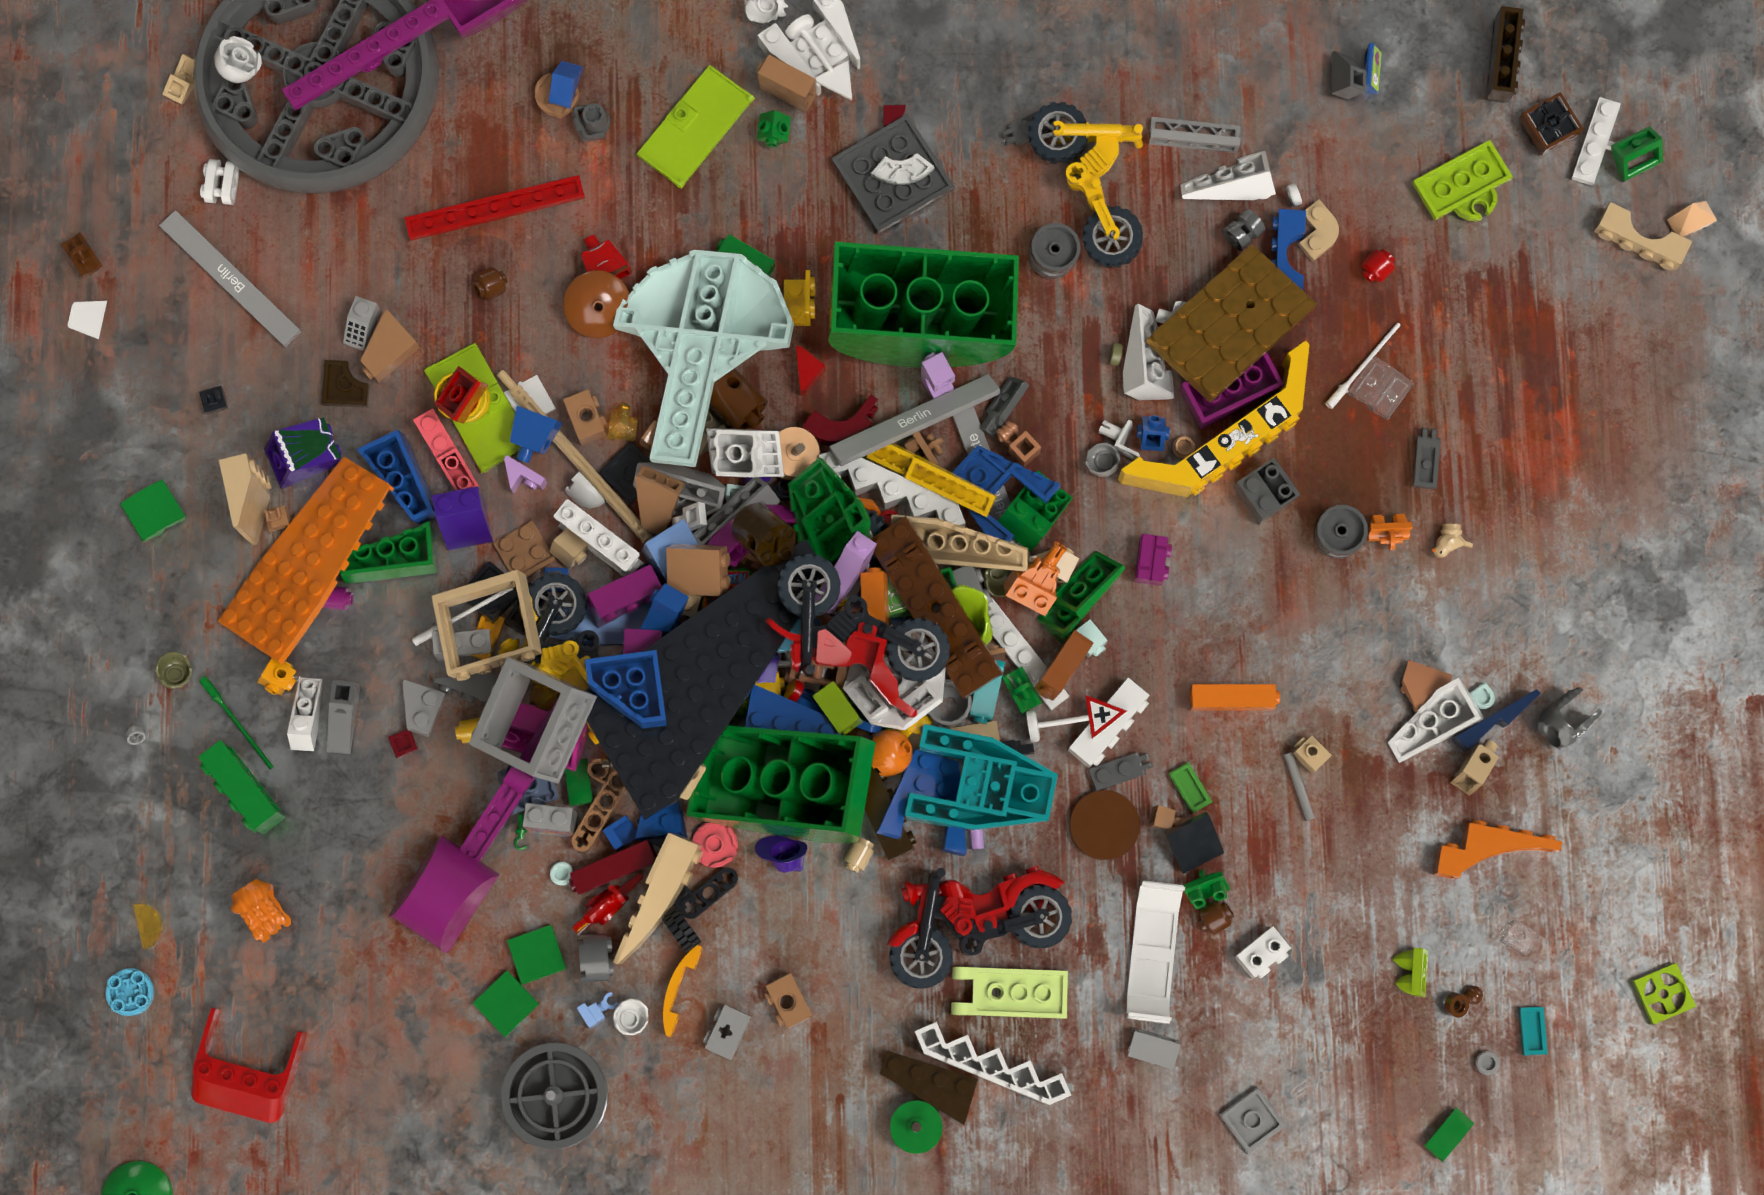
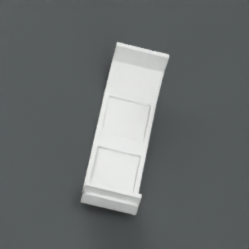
[1126,880,1185,1024]

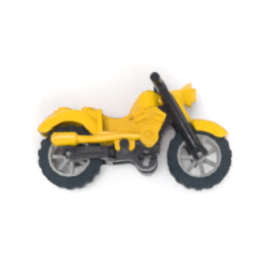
[498,573,600,745]

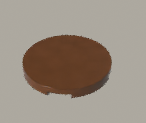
[1070,790,1140,860]

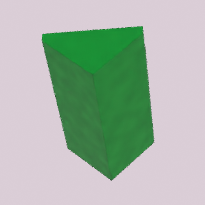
[1037,551,1125,644]

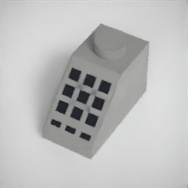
[343,296,381,352]

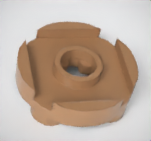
[535,73,580,118]

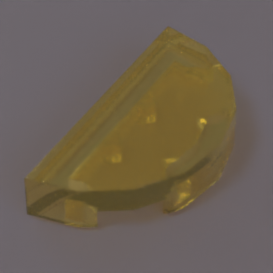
[133,904,163,950]

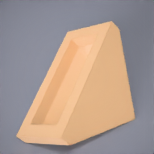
[1666,201,1717,237]

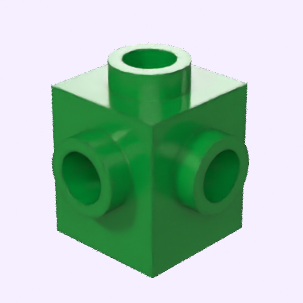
[757,110,791,147]

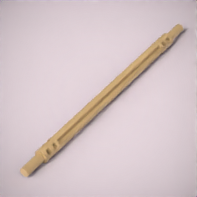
[497,370,654,544]

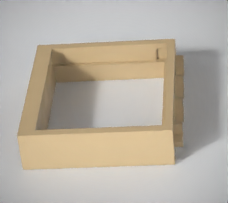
[432,570,542,681]

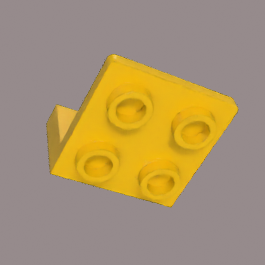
[784,270,816,326]

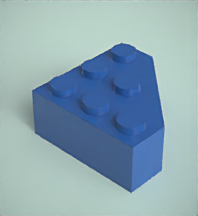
[585,650,666,729]

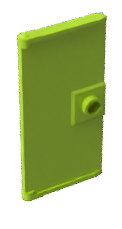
[637,65,755,189]
[424,343,521,474]

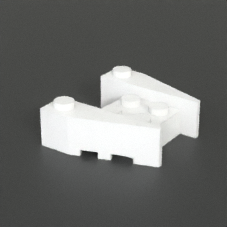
[758,0,860,96]

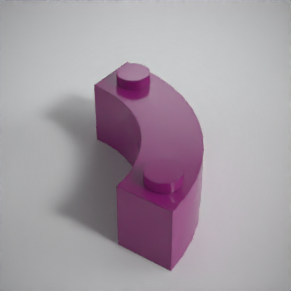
[707,504,796,567]

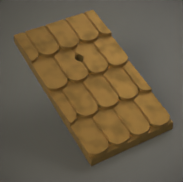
[1146,244,1317,403]

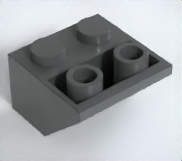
[1234,457,1301,525]

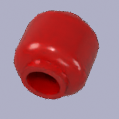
[1361,249,1395,283]

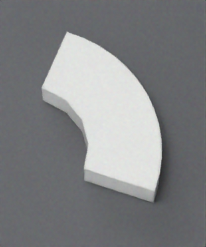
[871,153,934,185]

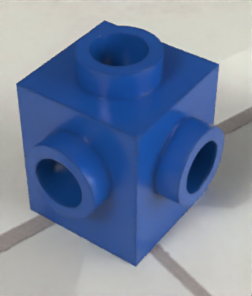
[1136,415,1170,451]

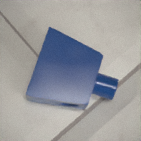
[510,406,563,463]

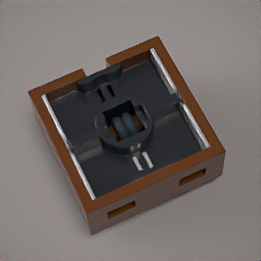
[1519,92,1584,155]

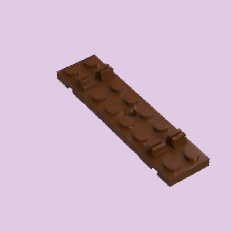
[870,516,1004,699]

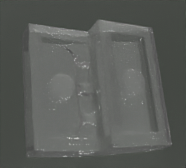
[1348,356,1414,420]

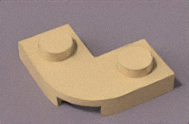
[1298,199,1339,262]

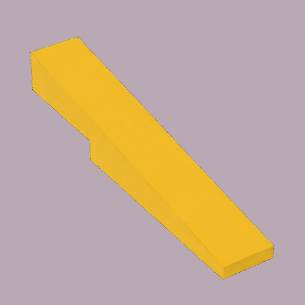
[866,443,997,517]

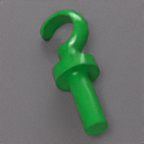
[514,814,527,850]

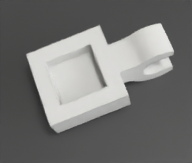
[672,502,707,531]

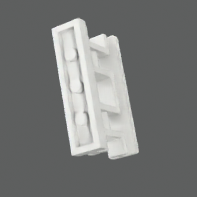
[554,499,644,577]

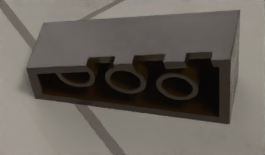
[880,1051,978,1125]

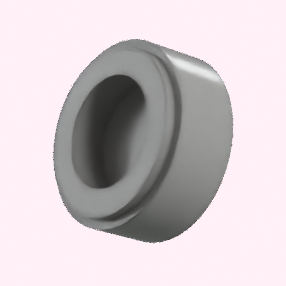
[1475,1051,1500,1075]

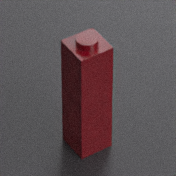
[569,840,657,895]

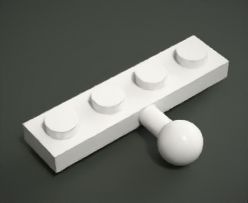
[1571,97,1621,186]

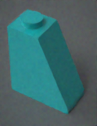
[969,660,1005,725]

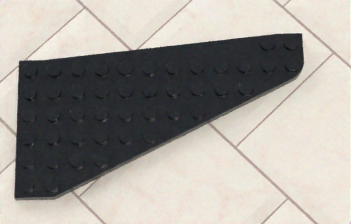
[585,539,824,820]

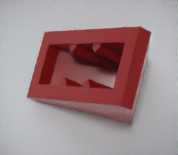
[796,346,825,396]

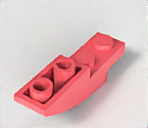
[413,408,479,491]

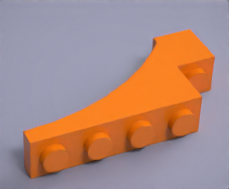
[1433,820,1562,880]

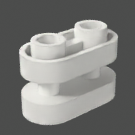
[200,159,239,205]

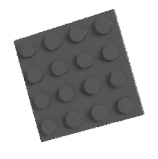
[832,114,954,234]

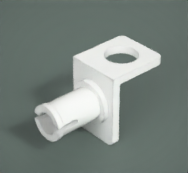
[1099,420,1140,461]

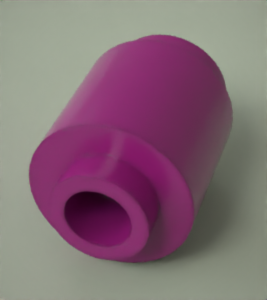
[323,586,354,610]

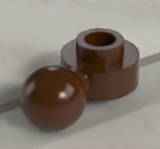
[1444,986,1483,1018]

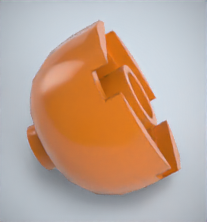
[871,729,913,777]

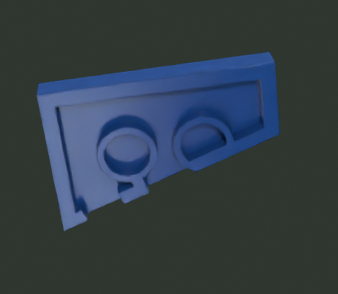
[635,800,683,840]

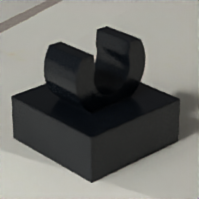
[199,386,229,415]

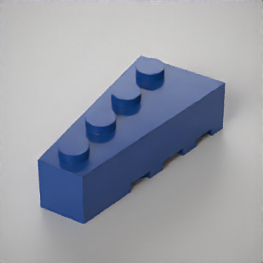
[357,429,436,525]
[745,685,840,735]

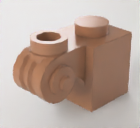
[996,420,1041,467]

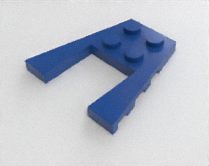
[952,445,1061,542]
[876,749,967,857]

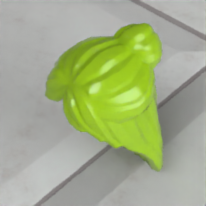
[952,584,993,646]

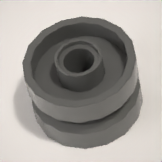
[1028,223,1081,279]
[1314,505,1368,559]

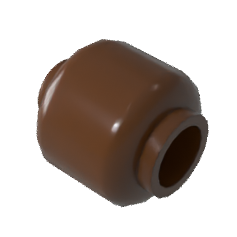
[472,267,508,300]
[1198,900,1234,935]

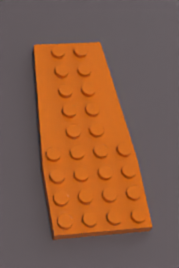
[218,457,394,665]

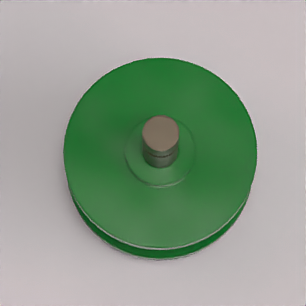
[890,1100,943,1154]

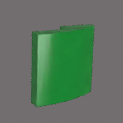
[120,479,186,543]

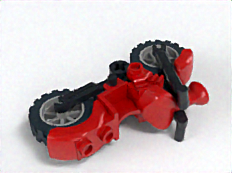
[886,866,1072,989]

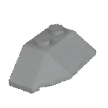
[633,462,726,516]

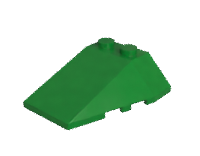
[788,457,871,565]

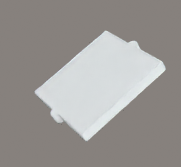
[504,375,556,414]

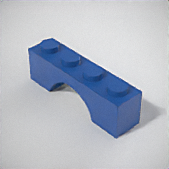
[1271,209,1306,290]

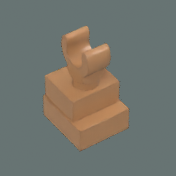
[264,505,292,533]
[1148,805,1189,831]

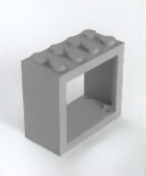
[469,657,597,784]

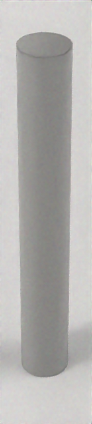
[1284,752,1315,821]

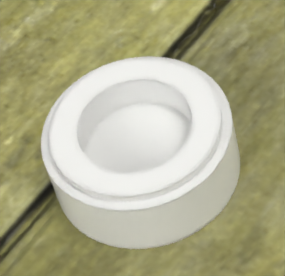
[1286,183,1302,207]

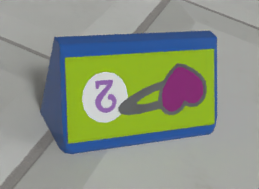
[1364,43,1382,94]

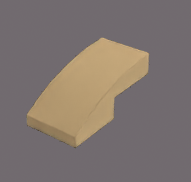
[162,54,194,104]

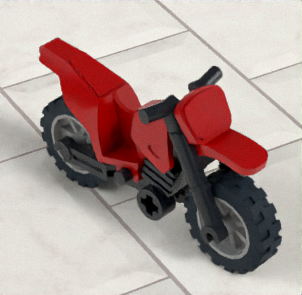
[765,554,950,718]

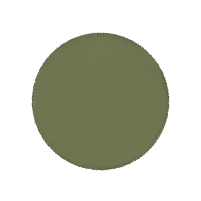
[1108,342,1123,366]

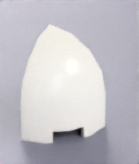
[565,472,606,508]

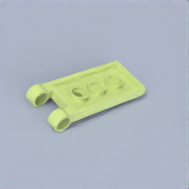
[951,967,1068,1019]

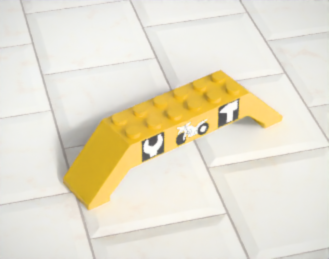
[1118,341,1309,497]

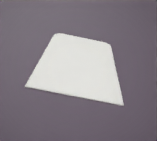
[68,301,107,339]

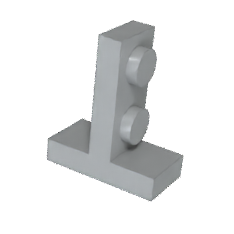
[432,629,492,662]

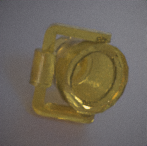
[607,402,638,441]
[530,684,561,712]

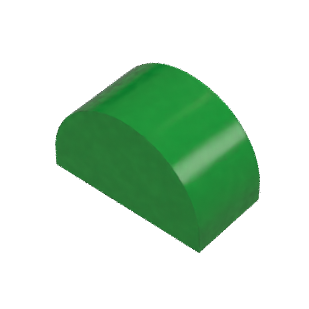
[828,242,1019,368]

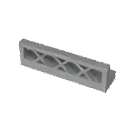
[1149,117,1241,153]

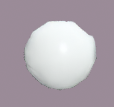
[613,998,648,1036]

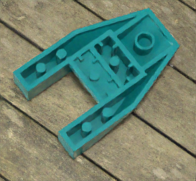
[905,724,1058,830]

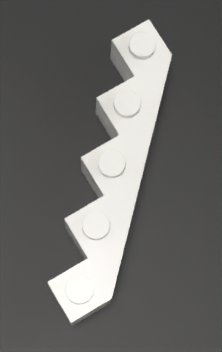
[819,451,965,527]
[914,1022,1071,1105]

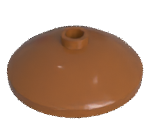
[563,270,629,338]

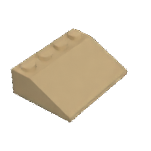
[219,453,272,546]

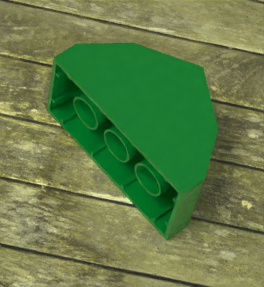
[686,726,876,843]

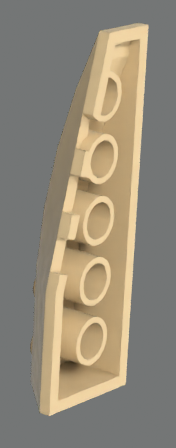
[891,515,1028,571]
[613,833,703,964]

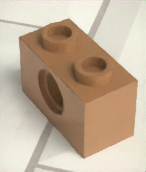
[563,390,608,446]
[764,973,812,1029]

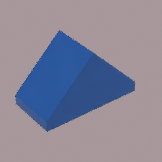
[549,61,583,109]

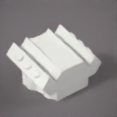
[706,428,784,478]

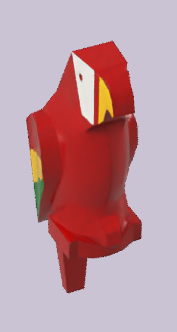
[571,874,643,936]

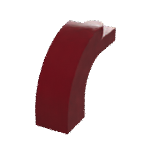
[801,394,879,446]

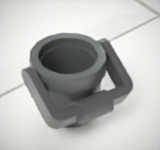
[571,103,611,142]

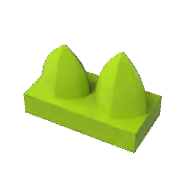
[1392,948,1428,998]

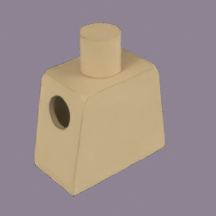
[1450,739,1499,796]

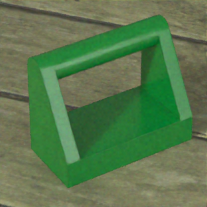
[1611,126,1663,182]

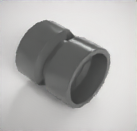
[1222,209,1266,251]

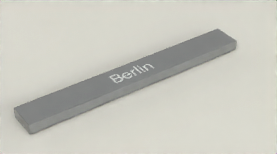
[159,210,301,348]
[830,374,1000,467]

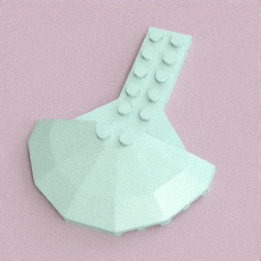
[613,250,794,467]

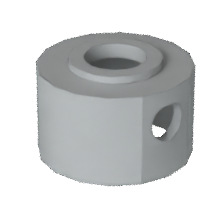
[927,679,972,729]

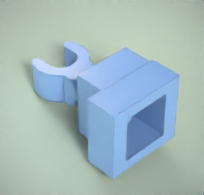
[577,992,619,1029]

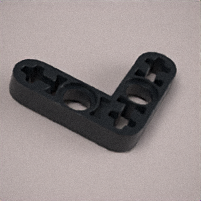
[674,868,739,919]

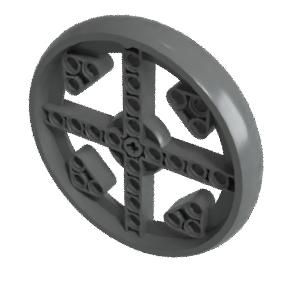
[193,0,439,194]

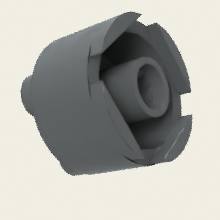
[577,933,614,983]

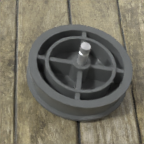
[501,1043,608,1149]

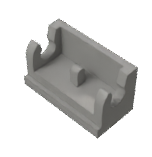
[1128,1027,1181,1069]

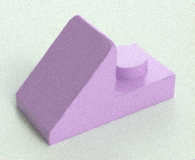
[504,455,548,494]

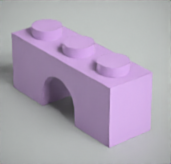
[921,352,955,400]

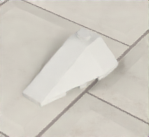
[1180,151,1276,200]
[1123,304,1174,400]
[1388,678,1485,763]

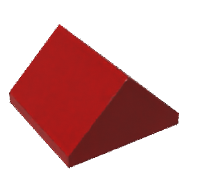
[434,366,488,424]

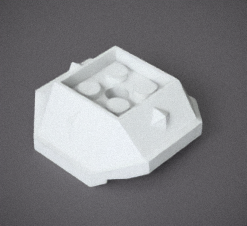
[843,633,946,730]

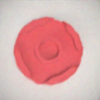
[692,822,738,868]

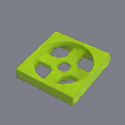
[1632,963,1697,1025]

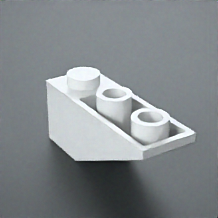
[287,678,323,751]

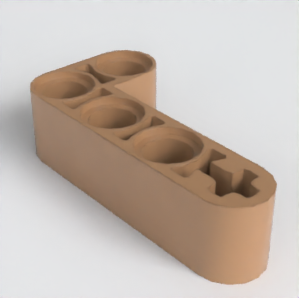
[572,758,627,854]

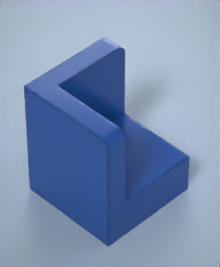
[603,815,637,852]

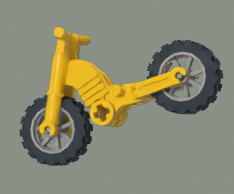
[1028,102,1143,268]

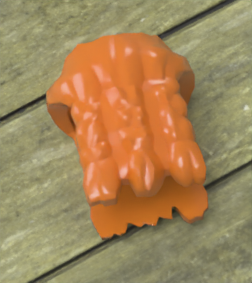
[230,879,292,943]

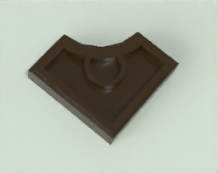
[321,360,370,408]

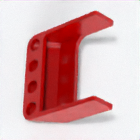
[191,1008,307,1123]

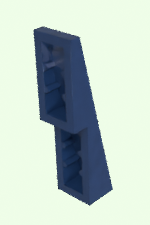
[1451,689,1541,753]

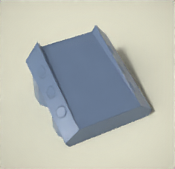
[497,765,559,815]

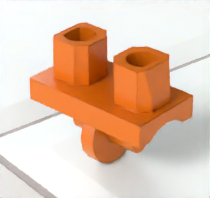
[1368,514,1413,550]

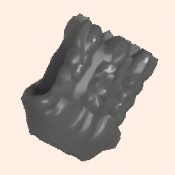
[1538,687,1602,750]

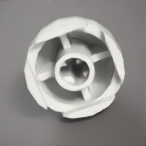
[214,36,262,83]

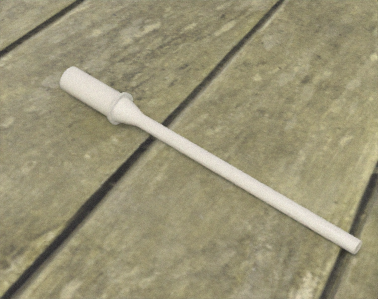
[1325,322,1400,409]
[412,588,514,646]

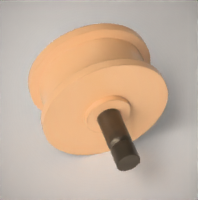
[779,427,820,480]

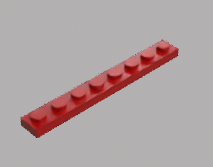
[404,175,585,241]

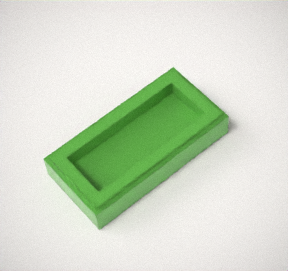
[1168,762,1212,814]

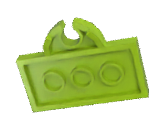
[1412,140,1513,222]

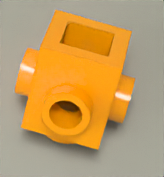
[257,658,296,696]

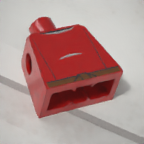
[581,235,632,280]

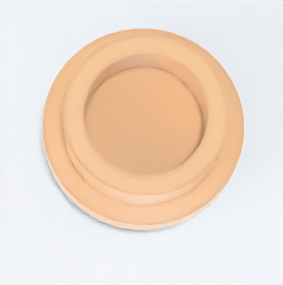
[1172,436,1195,459]

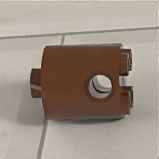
[709,368,768,429]

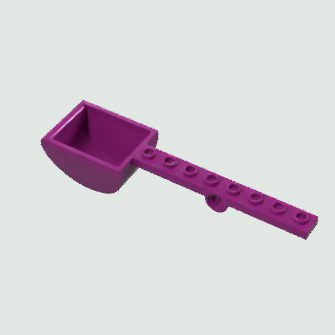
[282,0,528,111]
[389,697,559,953]

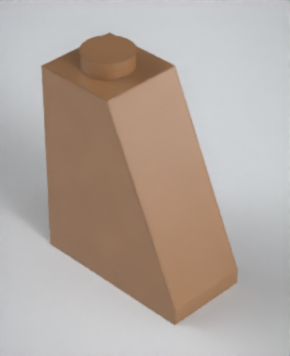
[360,310,420,383]
[635,465,685,535]

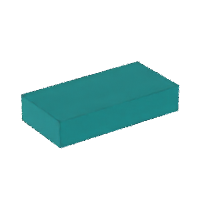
[1518,1007,1548,1056]

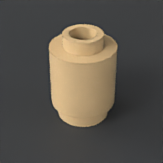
[843,837,874,873]

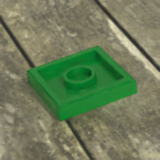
[507,925,567,985]
[473,970,540,1038]

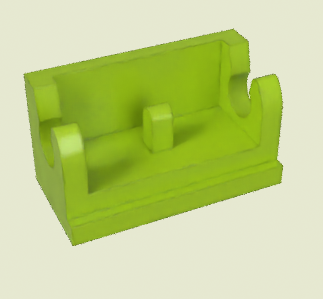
[813,681,863,735]

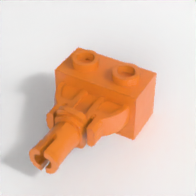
[1003,541,1067,616]

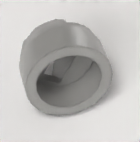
[125,724,146,745]

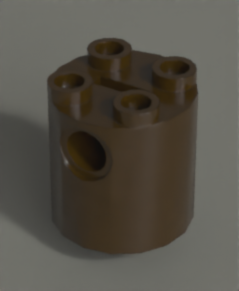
[731,503,796,566]

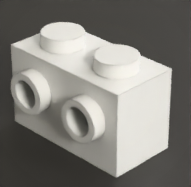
[1234,926,1291,979]

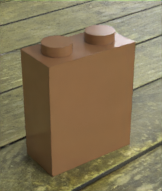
[757,55,817,113]
[666,544,731,596]

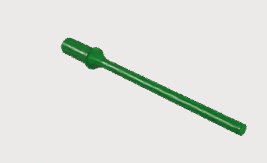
[199,676,274,770]

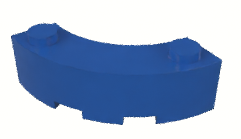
[620,583,689,655]

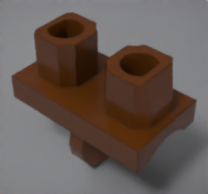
[61,232,102,278]

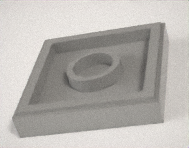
[1219,1087,1286,1154]

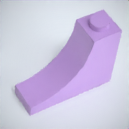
[815,531,877,619]

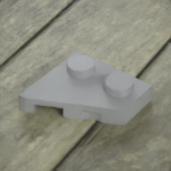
[402,680,446,737]

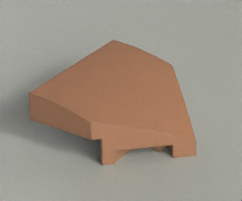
[1400,660,1452,713]

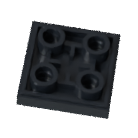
[1165,812,1224,874]

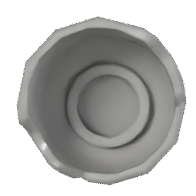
[1085,443,1120,477]

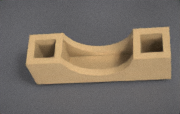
[1594,202,1692,271]

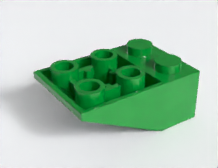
[998,470,1073,552]

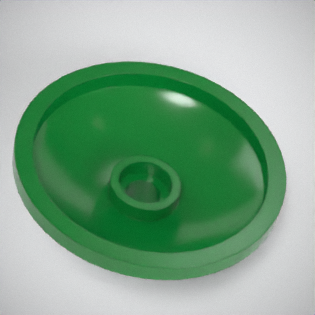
[101,1161,173,1195]

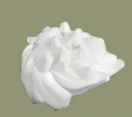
[743,0,788,24]

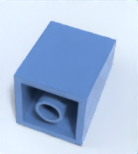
[641,519,698,585]

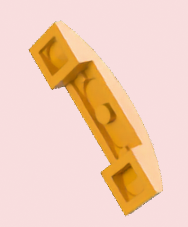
[663,945,703,1038]

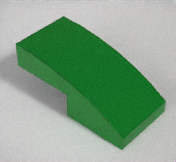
[565,758,594,807]
[1424,1107,1474,1162]

